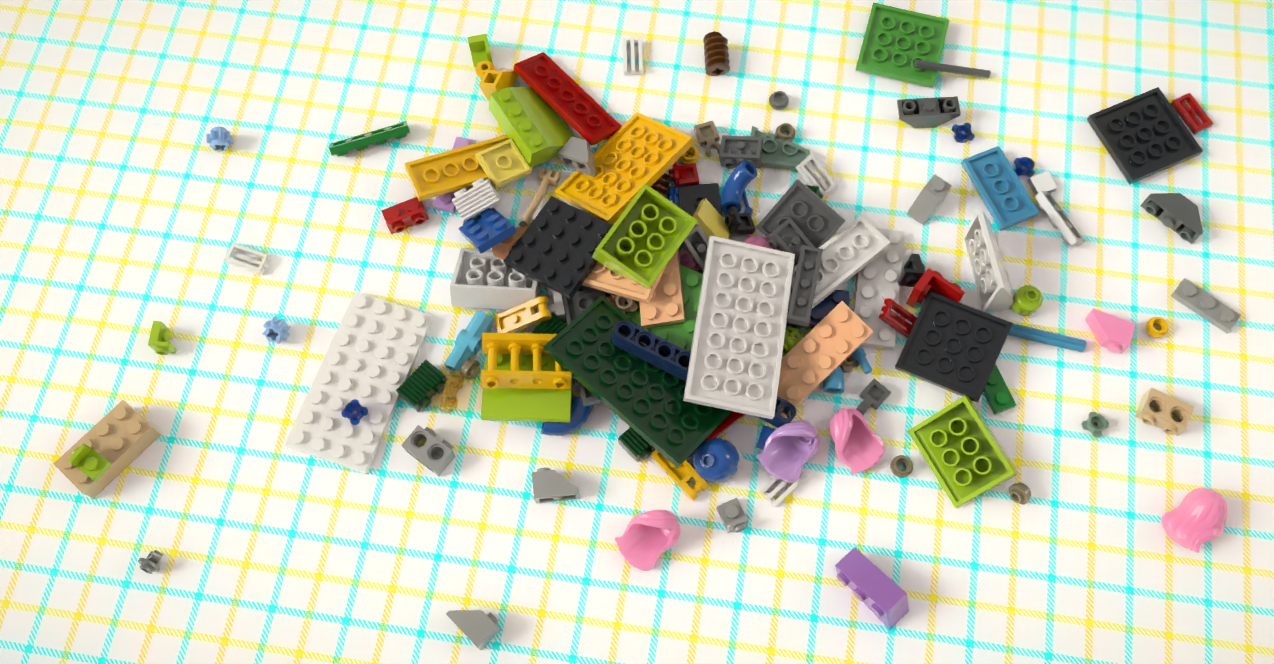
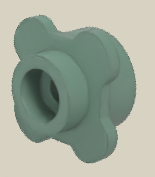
[1081,412,1109,438]

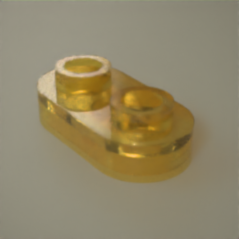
[440,370,464,414]

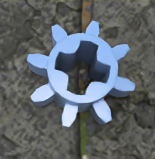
[206,126,233,152]
[262,316,291,344]

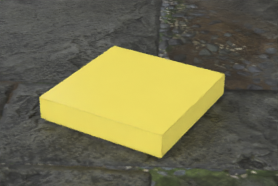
[475,138,532,189]
[693,198,730,239]

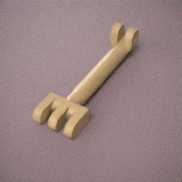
[519,166,562,227]

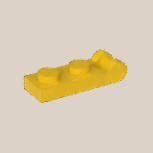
[494,296,551,333]
[650,450,709,502]

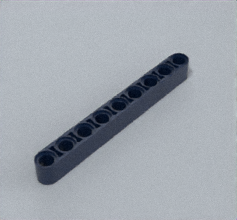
[612,321,797,428]

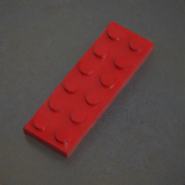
[513,52,622,146]

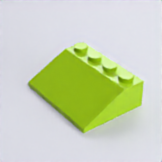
[488,87,575,167]
[592,183,698,289]
[481,354,575,422]
[908,395,1019,508]

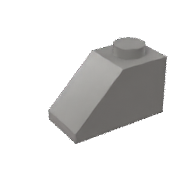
[557,136,596,177]
[907,174,952,226]
[682,224,709,272]
[532,467,581,504]
[446,610,501,650]

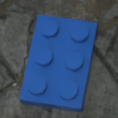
[458,207,517,254]

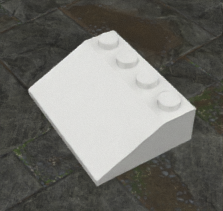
[962,209,1014,313]
[449,248,540,311]

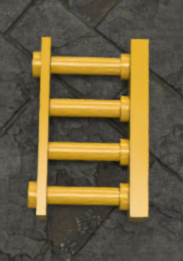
[480,333,572,390]

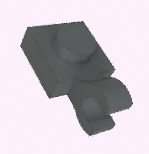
[856,378,891,415]

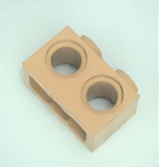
[1135,387,1195,436]

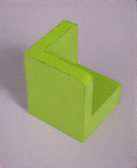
[467,33,493,67]

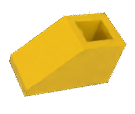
[479,68,519,101]

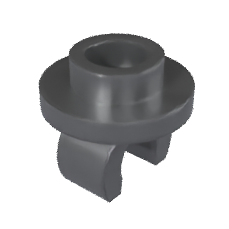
[138,550,163,574]

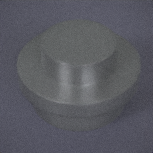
[769,91,789,110]

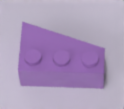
[835,547,909,630]

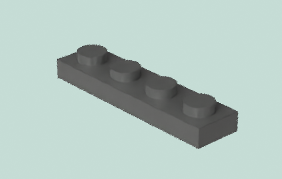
[786,245,823,327]

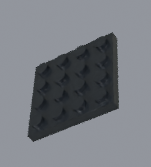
[1087,87,1203,184]
[503,196,613,299]
[895,291,1013,403]

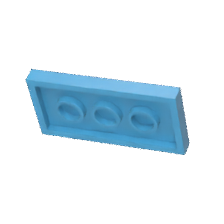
[961,146,1039,231]

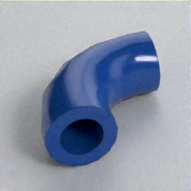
[721,160,757,215]
[541,396,593,436]

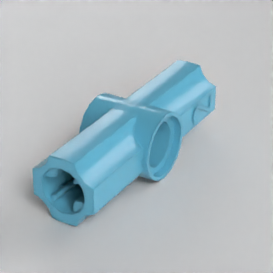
[444,311,493,374]

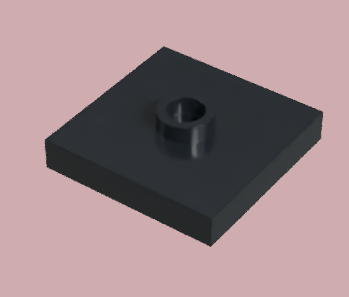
[678,183,723,217]

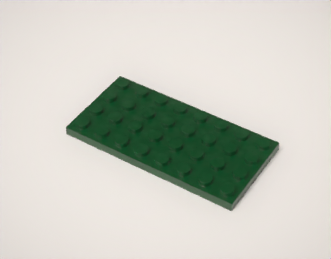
[543,295,732,468]

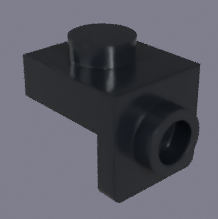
[725,206,756,235]
[897,254,925,287]

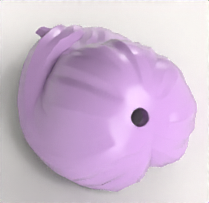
[756,420,820,483]

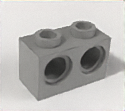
[401,425,456,477]

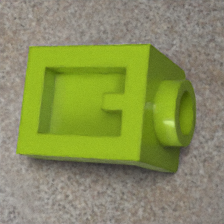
[148,321,177,355]
[68,443,112,482]

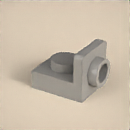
[716,498,750,533]

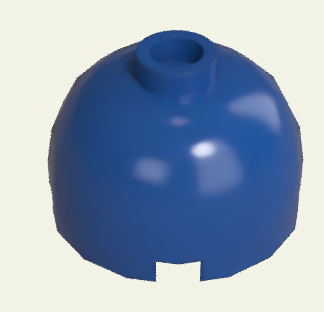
[693,438,739,483]

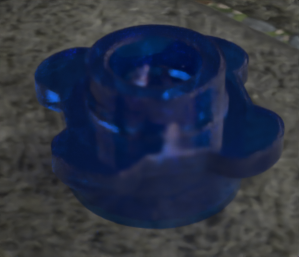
[952,123,975,143]
[1014,157,1035,177]
[341,399,368,425]

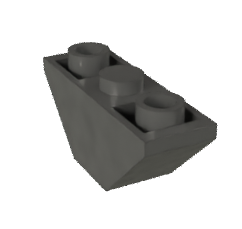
[897,96,961,129]
[1140,193,1203,244]

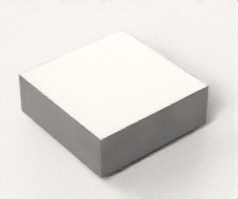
[1028,171,1057,195]

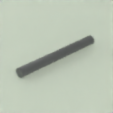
[913,60,991,78]

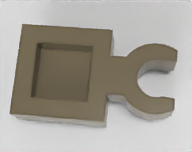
[694,120,721,157]

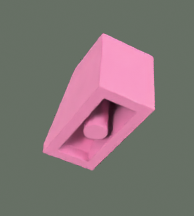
[1085,308,1136,354]

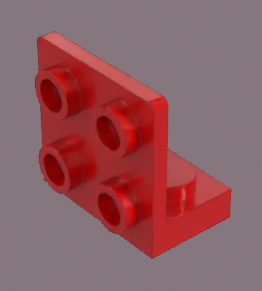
[906,268,965,308]

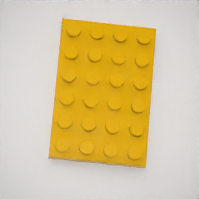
[554,112,695,224]

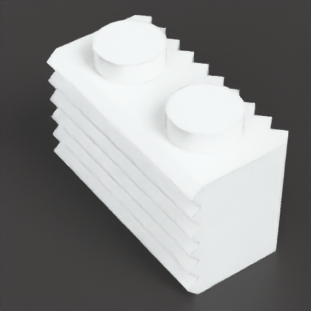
[452,177,501,221]

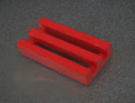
[1171,93,1214,135]
[879,298,917,339]

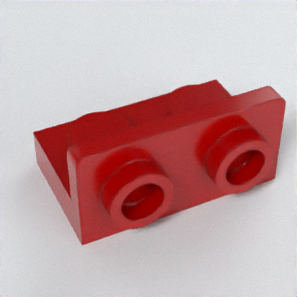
[381,196,429,234]

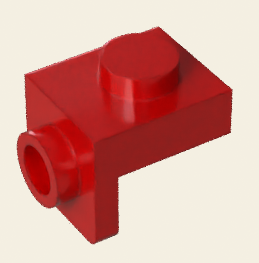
[668,162,699,187]

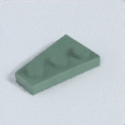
[751,126,810,171]

